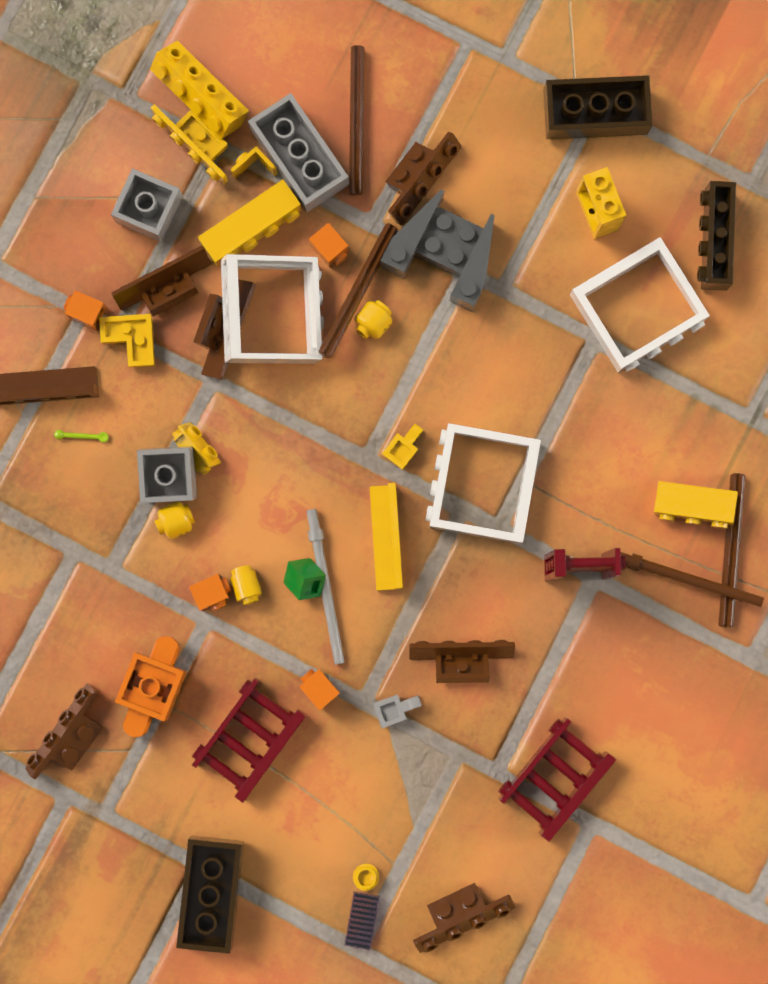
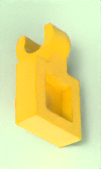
[382,424,423,470]

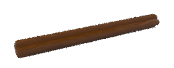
[349,45,364,195]
[319,223,398,358]
[718,473,746,628]

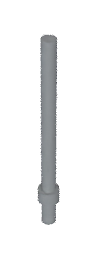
[306,509,345,665]

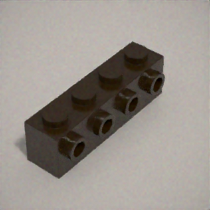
[697,181,736,291]

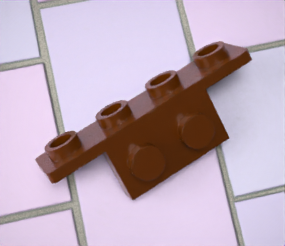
[385,132,461,225]
[111,246,211,317]
[193,279,256,380]
[409,640,515,683]
[25,683,103,779]
[413,883,515,953]

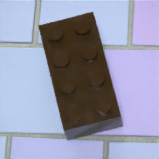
[543,75,652,139]
[176,836,244,954]

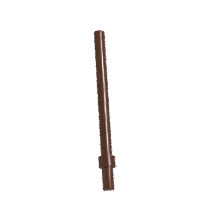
[621,552,764,607]

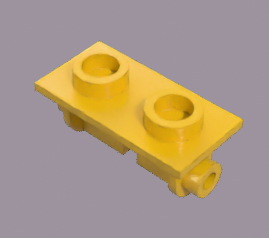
[172,422,221,475]

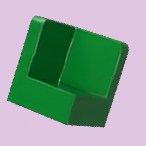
[283,558,326,600]

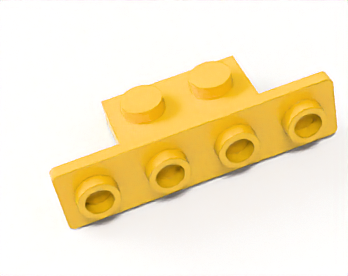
[151,104,229,185]

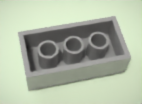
[248,93,349,213]

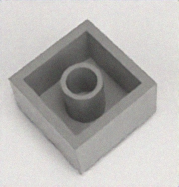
[111,168,183,242]
[137,446,197,503]

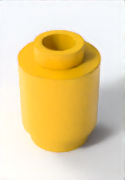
[230,565,262,605]

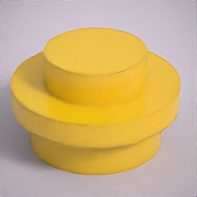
[353,863,379,891]

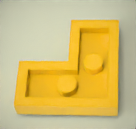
[99,314,155,368]

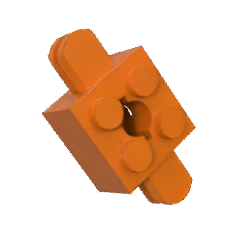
[115,636,187,737]

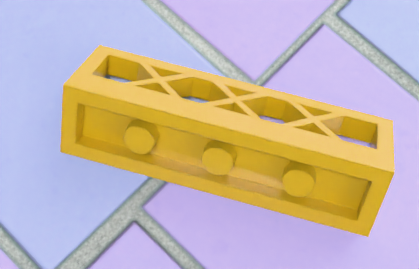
[370,483,403,591]

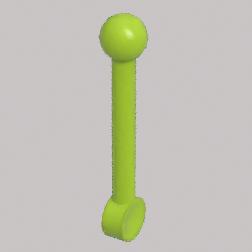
[54,430,109,443]

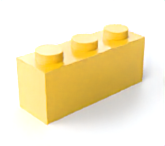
[654,481,738,529]

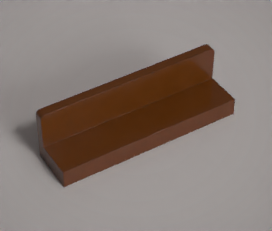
[0,366,99,405]

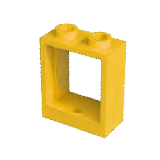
[576,167,626,239]

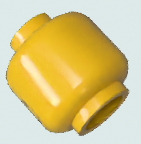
[354,300,392,339]
[154,501,195,539]

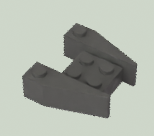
[381,190,495,312]

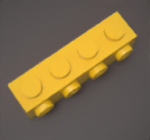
[150,40,249,140]
[198,179,302,268]

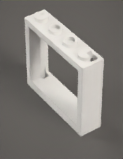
[570,237,710,372]
[221,254,324,364]
[425,423,541,544]

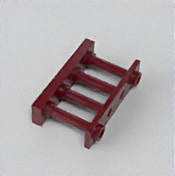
[544,548,626,581]
[192,678,307,803]
[498,717,616,842]

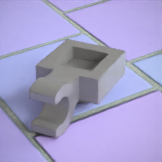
[373,694,422,728]

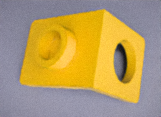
[231,147,277,178]

